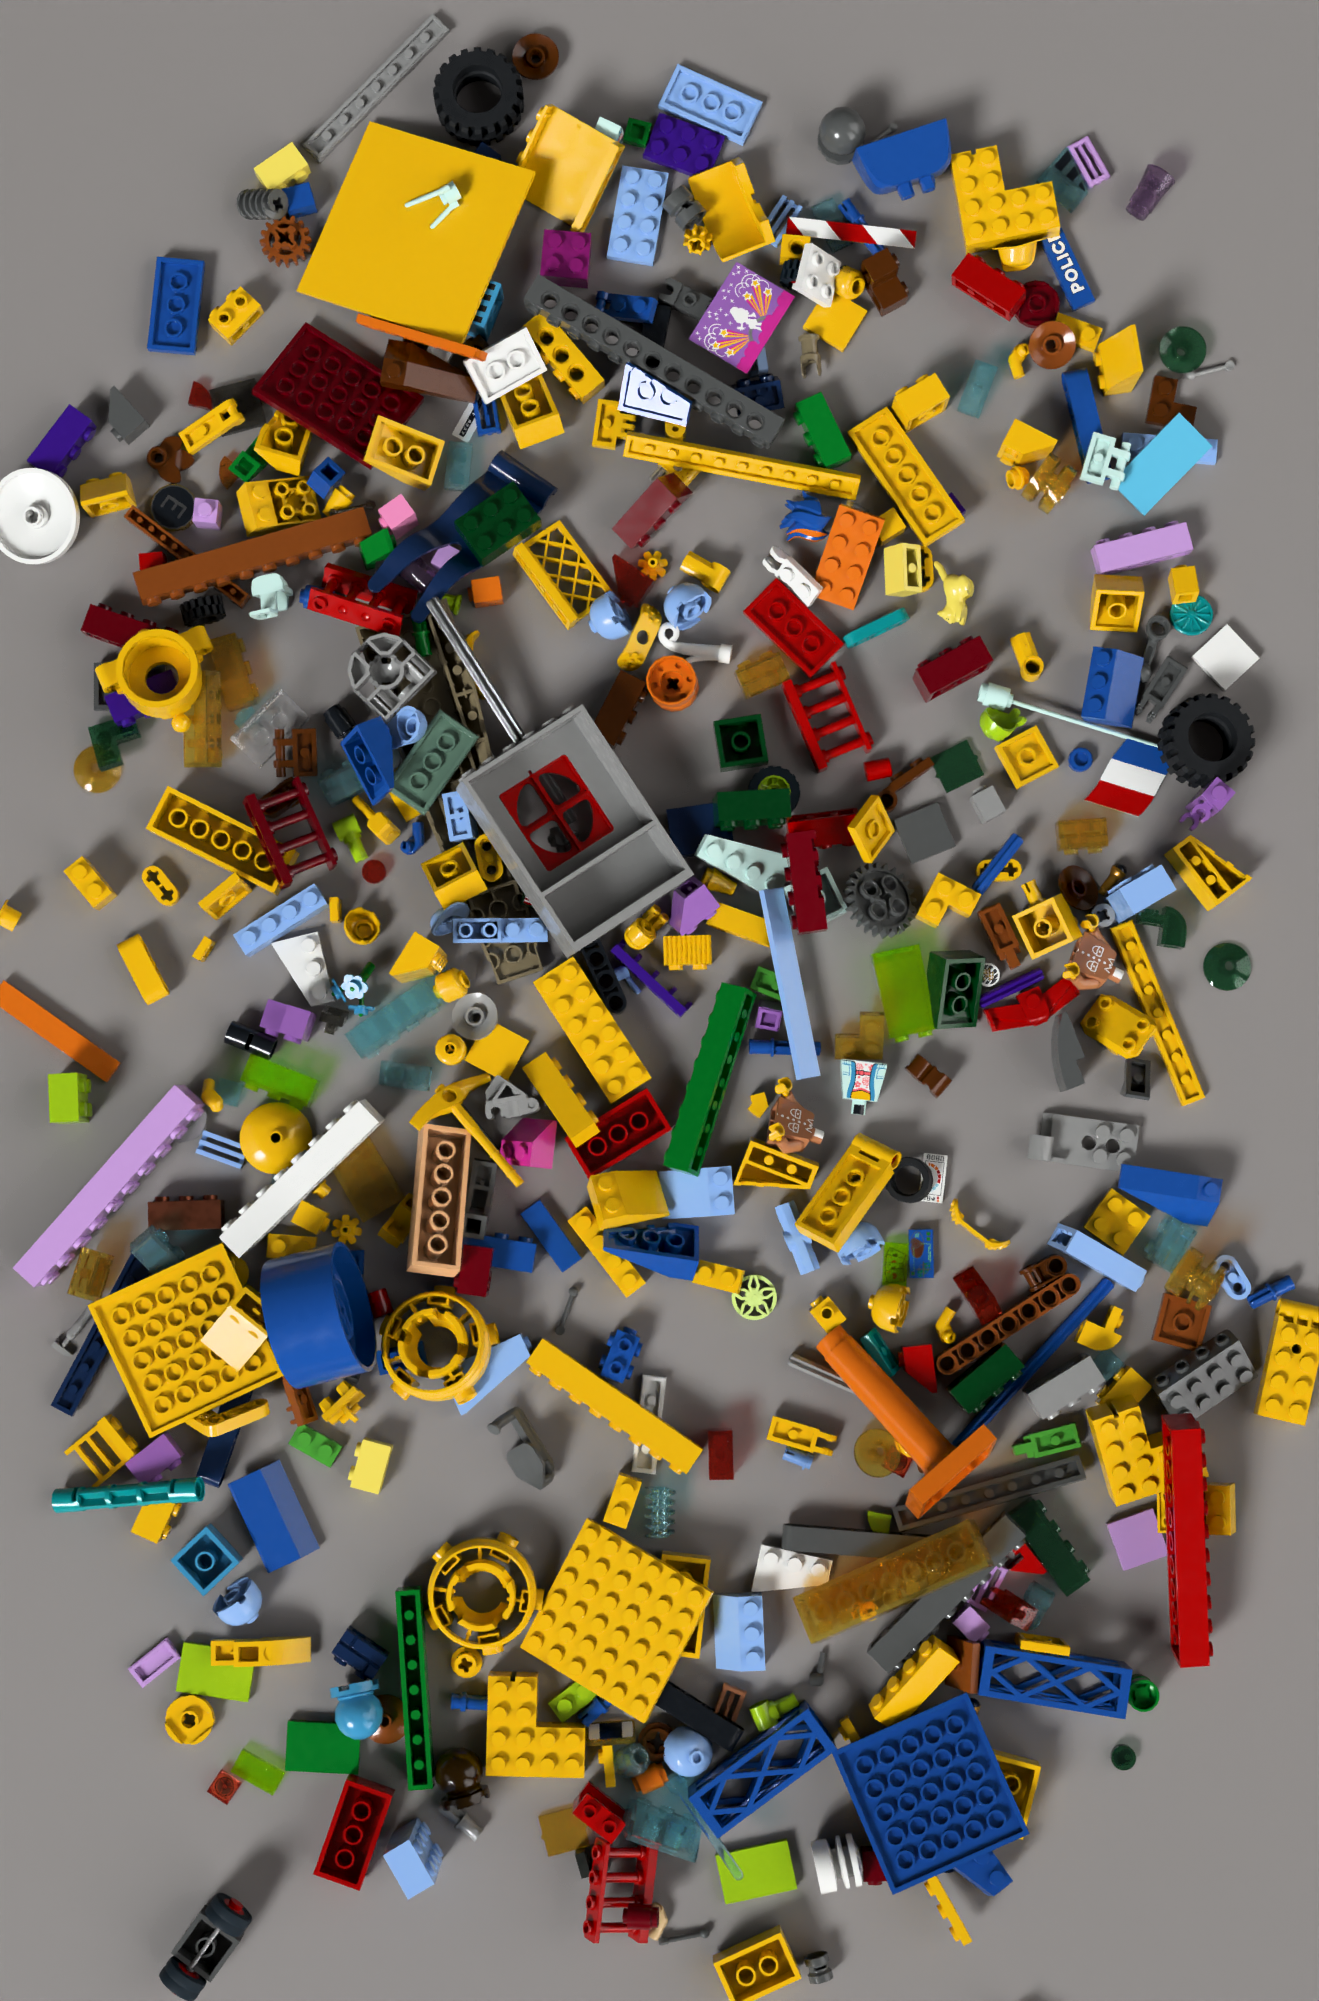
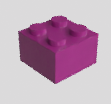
[540,229,592,289]

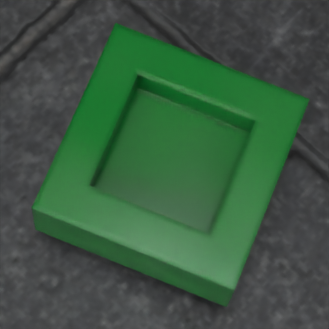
[623,117,652,149]

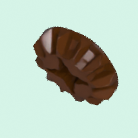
[638,1722,673,1762]

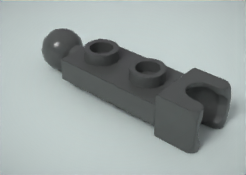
[658,278,713,321]

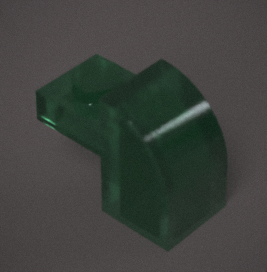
[1136,906,1187,950]

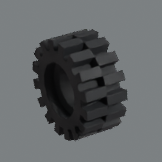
[179,595,226,627]

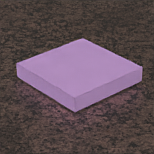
[1106,1507,1167,1571]

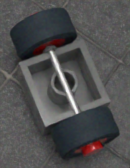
[159,1893,252,2001]

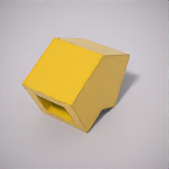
[747,1092,769,1118]

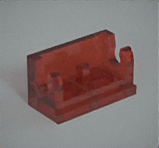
[980,1586,1039,1631]

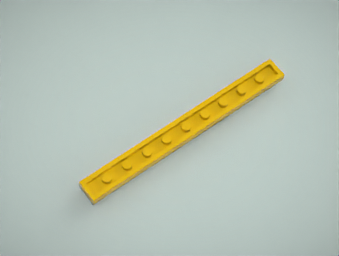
[623,431,861,500]
[838,1715,972,1946]

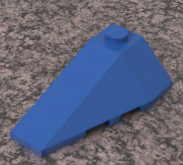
[1118,1164,1223,1227]
[603,1222,699,1281]

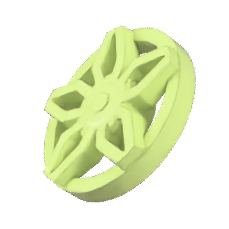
[731,1274,777,1320]

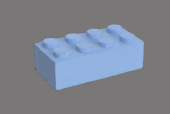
[1103,864,1177,924]
[383,1817,443,1900]

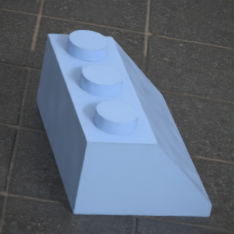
[713,1592,766,1672]

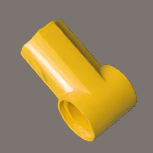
[680,551,731,593]
[1010,632,1044,682]

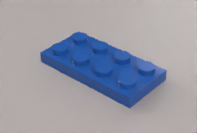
[147,257,205,356]

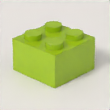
[48,1073,92,1124]

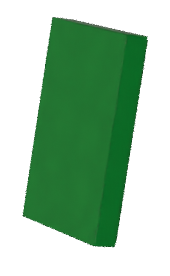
[285,1720,361,1775]

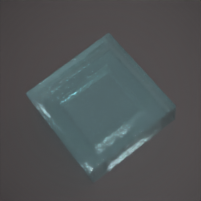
[216,1078,244,1107]
[1093,1349,1124,1381]

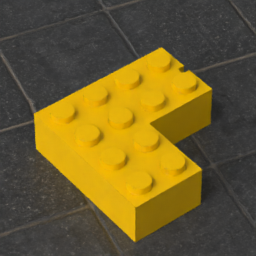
[950,145,1060,255]
[1085,1394,1209,1507]
[486,1671,586,1778]

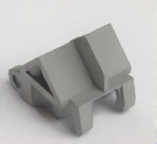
[485,1075,541,1120]

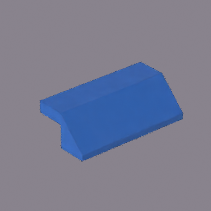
[227,1459,320,1573]

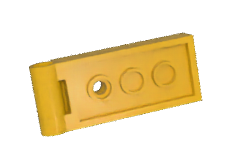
[795,1133,902,1253]
[1254,1298,1319,1426]

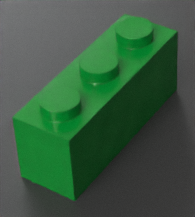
[793,392,852,470]

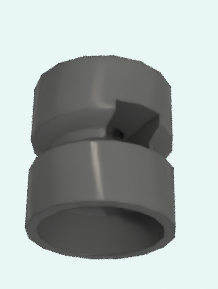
[662,185,706,232]

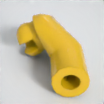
[1008,343,1029,379]
[201,1078,223,1112]

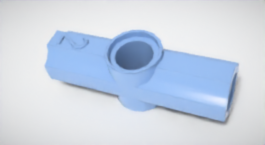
[775,1200,820,1275]

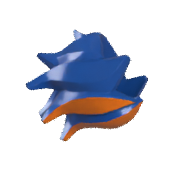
[779,490,832,542]

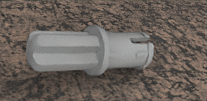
[438,1804,484,1841]

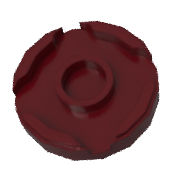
[1014,280,1060,328]

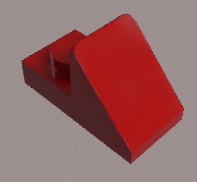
[1007,1543,1047,1574]

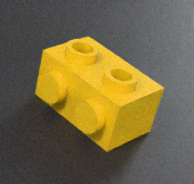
[208,286,264,346]

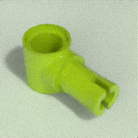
[332,813,369,863]
[748,1693,799,1732]

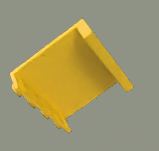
[516,104,625,232]

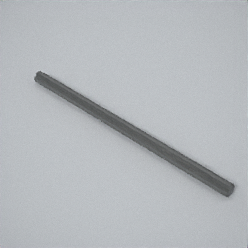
[426,596,578,825]

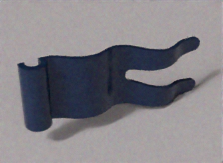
[368,450,558,623]

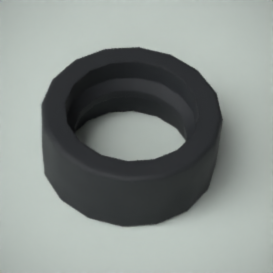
[886,1157,933,1203]

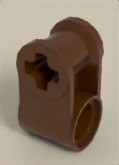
[261,777,299,819]
[1019,1254,1067,1293]

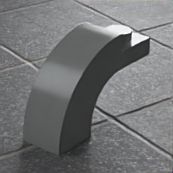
[463,1158,498,1240]

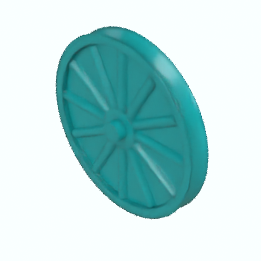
[1169,595,1213,636]

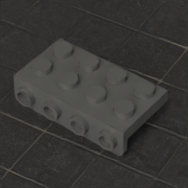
[1149,1329,1258,1419]

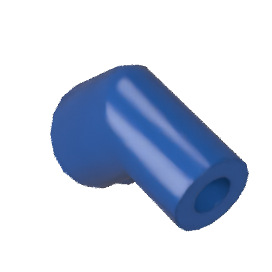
[400,822,425,855]

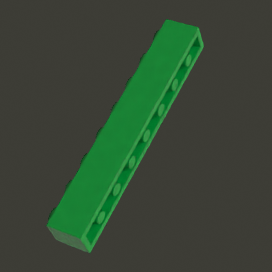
[663,982,757,1177]
[395,1585,435,1791]

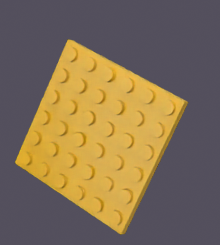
[87,1242,284,1438]
[520,1518,714,1723]

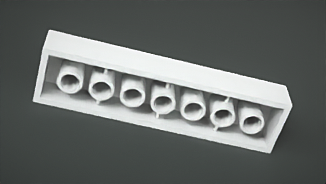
[219,1099,385,1258]

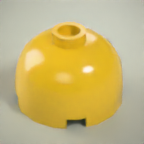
[868,1283,910,1333]

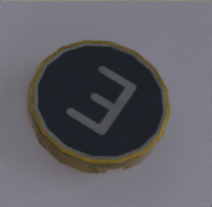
[150,484,195,532]

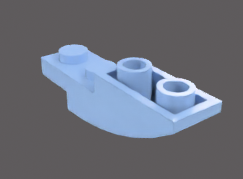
[452,918,548,943]

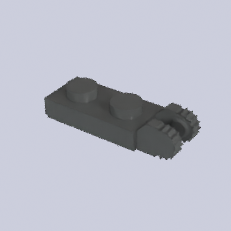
[1135,656,1188,724]

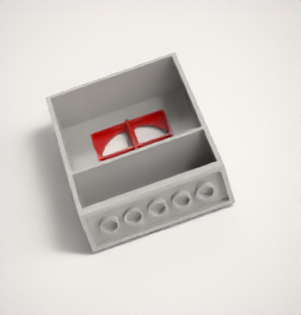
[456,704,694,958]

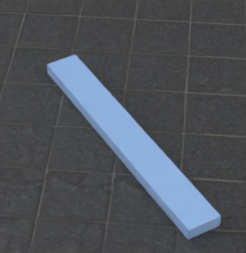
[759,887,821,1080]

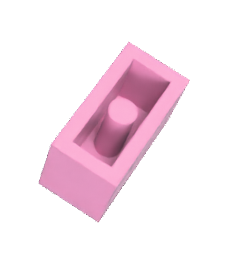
[378,494,419,540]

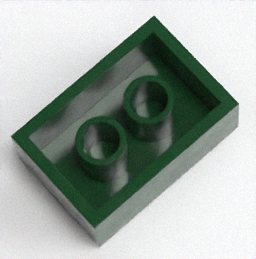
[454,481,542,567]
[712,788,792,832]
[945,1342,1025,1414]

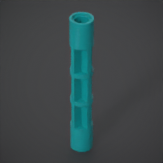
[52,1477,205,1513]

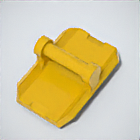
[1080,994,1157,1059]

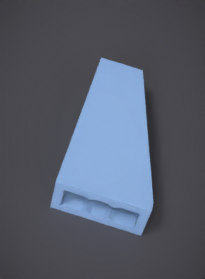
[1047,1223,1147,1292]
[453,1333,533,1416]

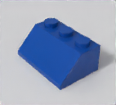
[1081,646,1144,728]

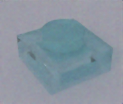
[234,706,261,733]

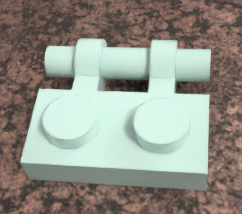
[1079,432,1131,490]

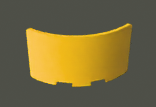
[688,157,775,262]

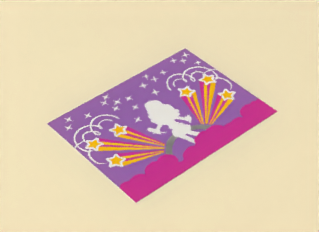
[689,262,795,374]

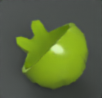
[979,707,1027,742]

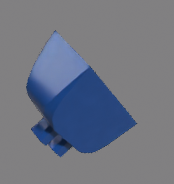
[852,118,951,201]

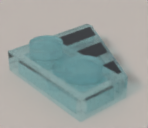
[1036,147,1088,213]

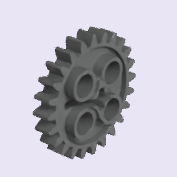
[843,862,917,939]

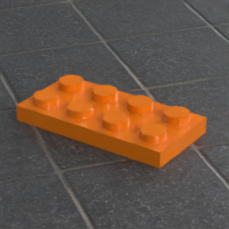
[814,503,885,610]

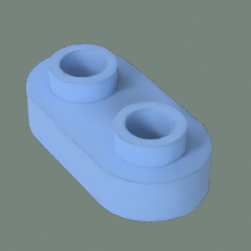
[1212,1255,1251,1300]

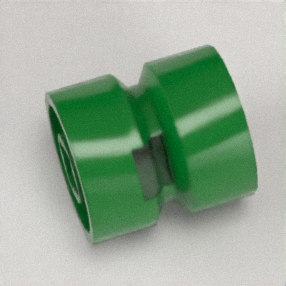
[1128,1674,1159,1712]

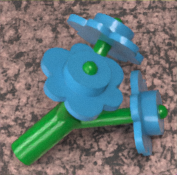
[330,962,376,1017]

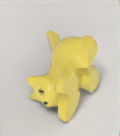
[933,561,974,626]

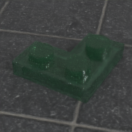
[88,719,141,772]

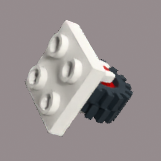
[779,243,842,308]

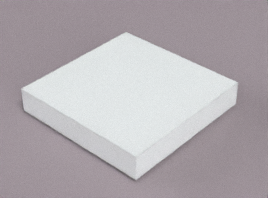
[1191,624,1260,692]

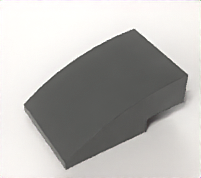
[1051,1012,1085,1092]

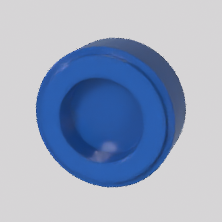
[1068,747,1093,772]

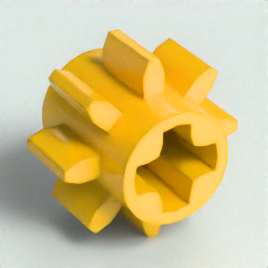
[683,224,713,255]

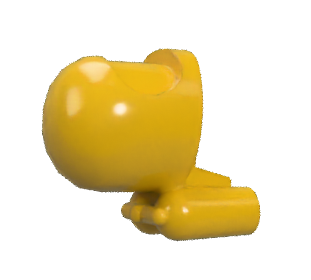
[624,904,669,950]

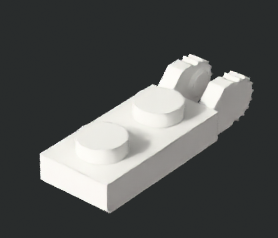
[762,546,823,607]

